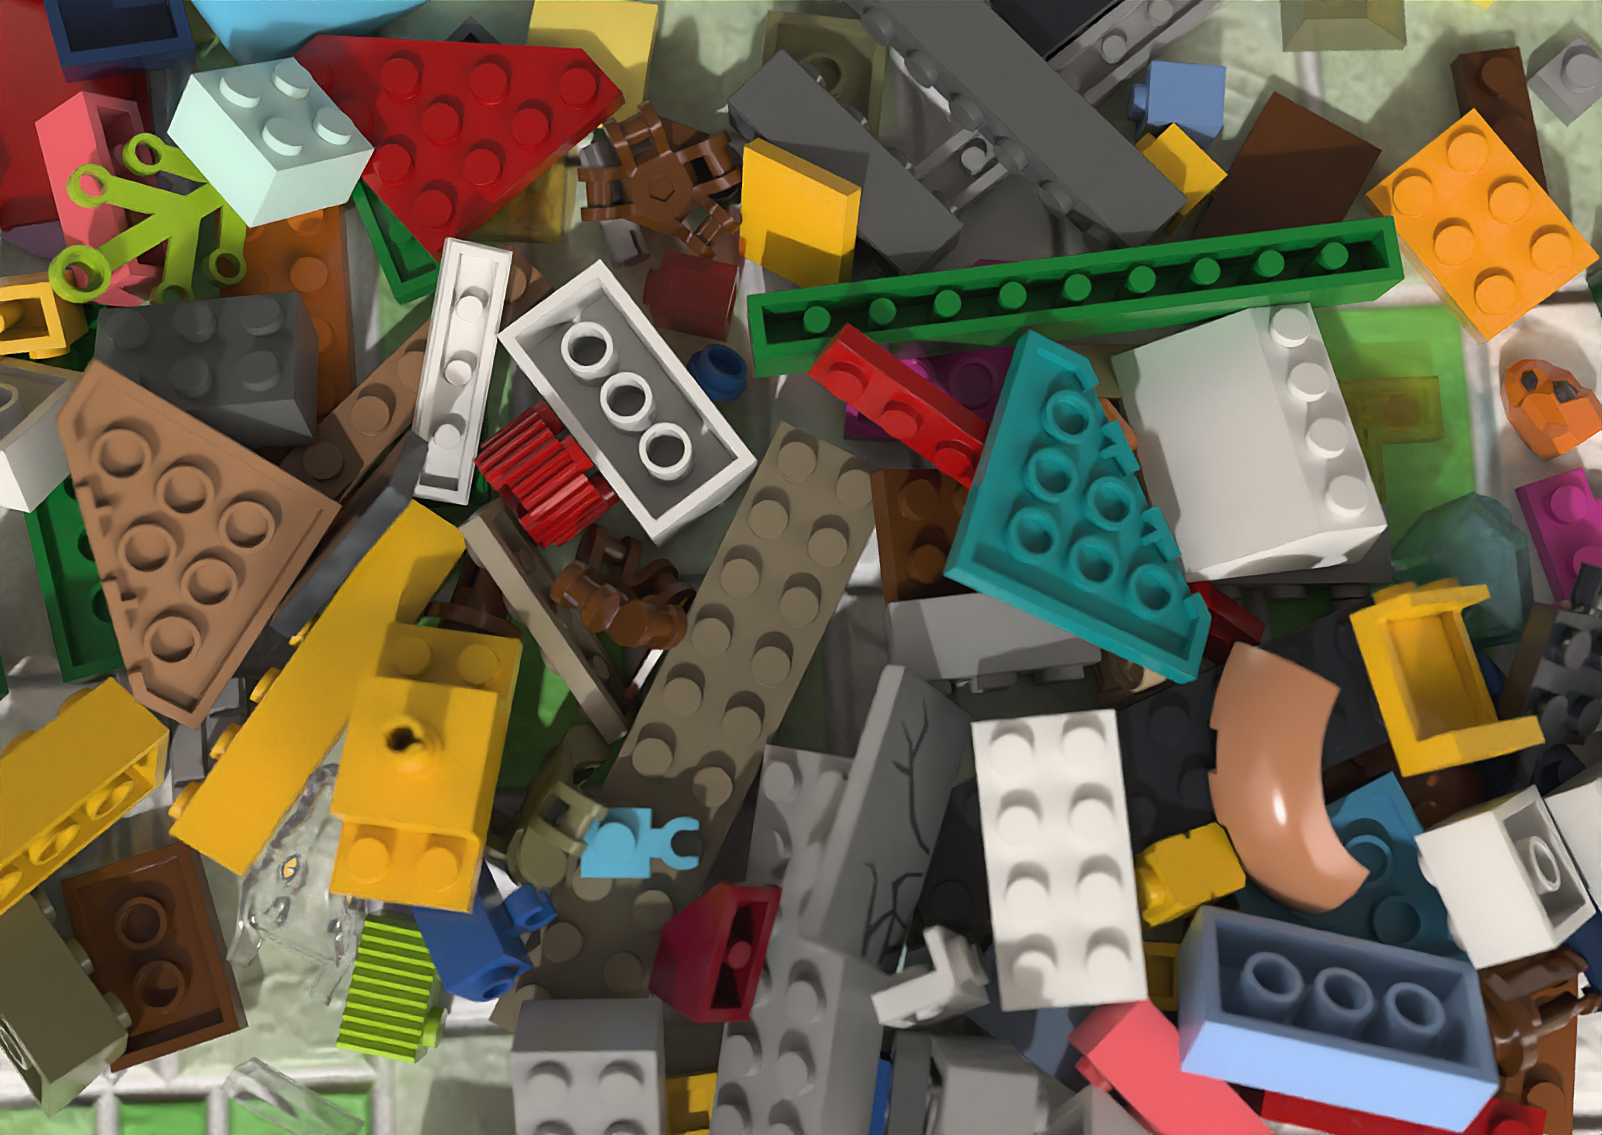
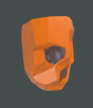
[1500,359,1602,462]

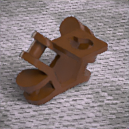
[577,100,743,264]
[551,523,697,703]

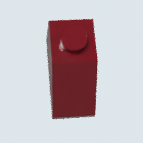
[647,881,783,1023]

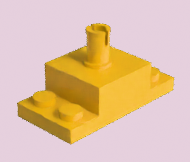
[328,621,523,913]

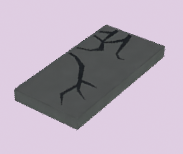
[798,664,974,977]

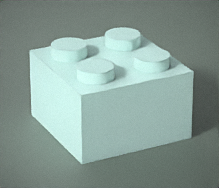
[167,57,375,228]

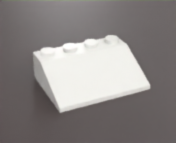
[1109,302,1387,583]

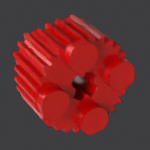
[473,399,620,550]

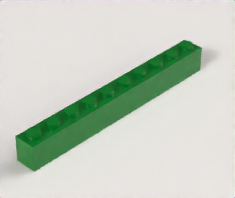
[747,216,1405,378]

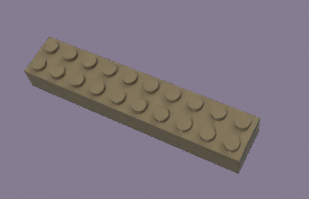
[488,421,883,1033]

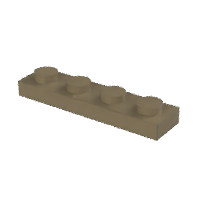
[458,495,643,745]

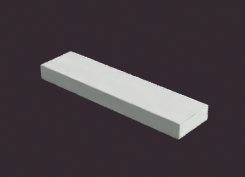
[411,237,513,506]

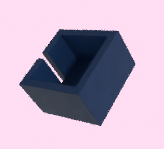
[43,0,195,83]

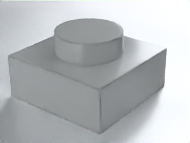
[1527,35,1602,126]

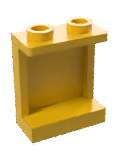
[1349,577,1545,777]

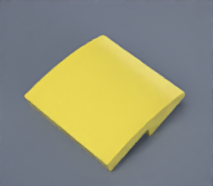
[526,0,659,129]

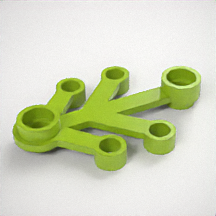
[48,133,247,305]

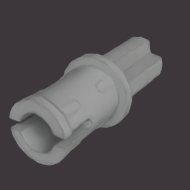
[579,141,650,269]

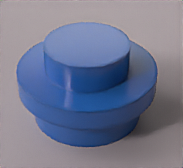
[686,344,748,402]

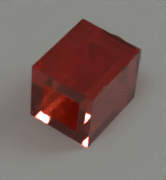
[643,249,740,342]

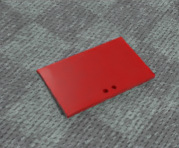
[0,0,160,232]

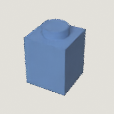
[1127,60,1226,150]

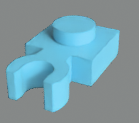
[581,808,700,878]

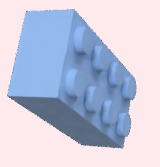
[1176,904,1499,1132]

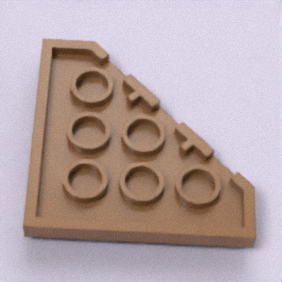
[55,357,342,731]

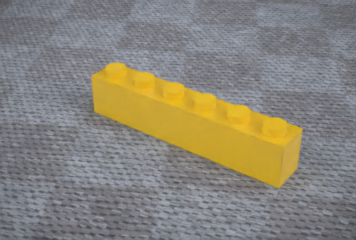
[168,499,468,876]

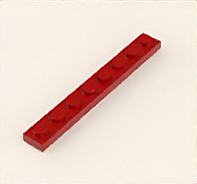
[807,323,1266,665]

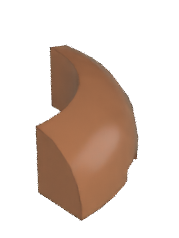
[1208,641,1370,915]

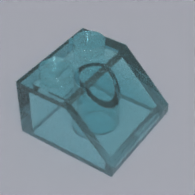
[1391,491,1534,649]

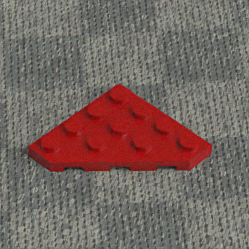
[290,35,626,263]

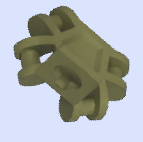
[483,724,613,890]

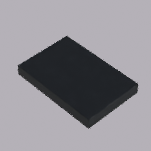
[269,429,429,639]

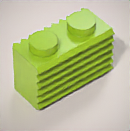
[336,909,447,1064]

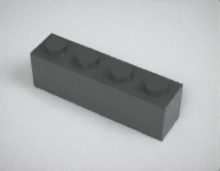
[727,48,964,278]

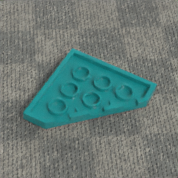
[943,330,1212,684]

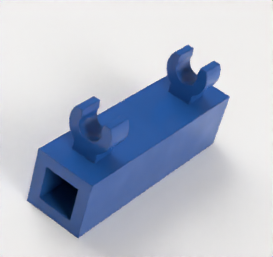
[409,856,558,1003]

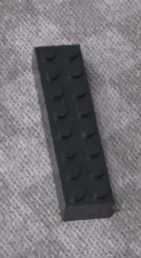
[917,596,1391,934]

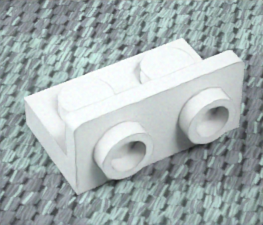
[872,925,992,1030]

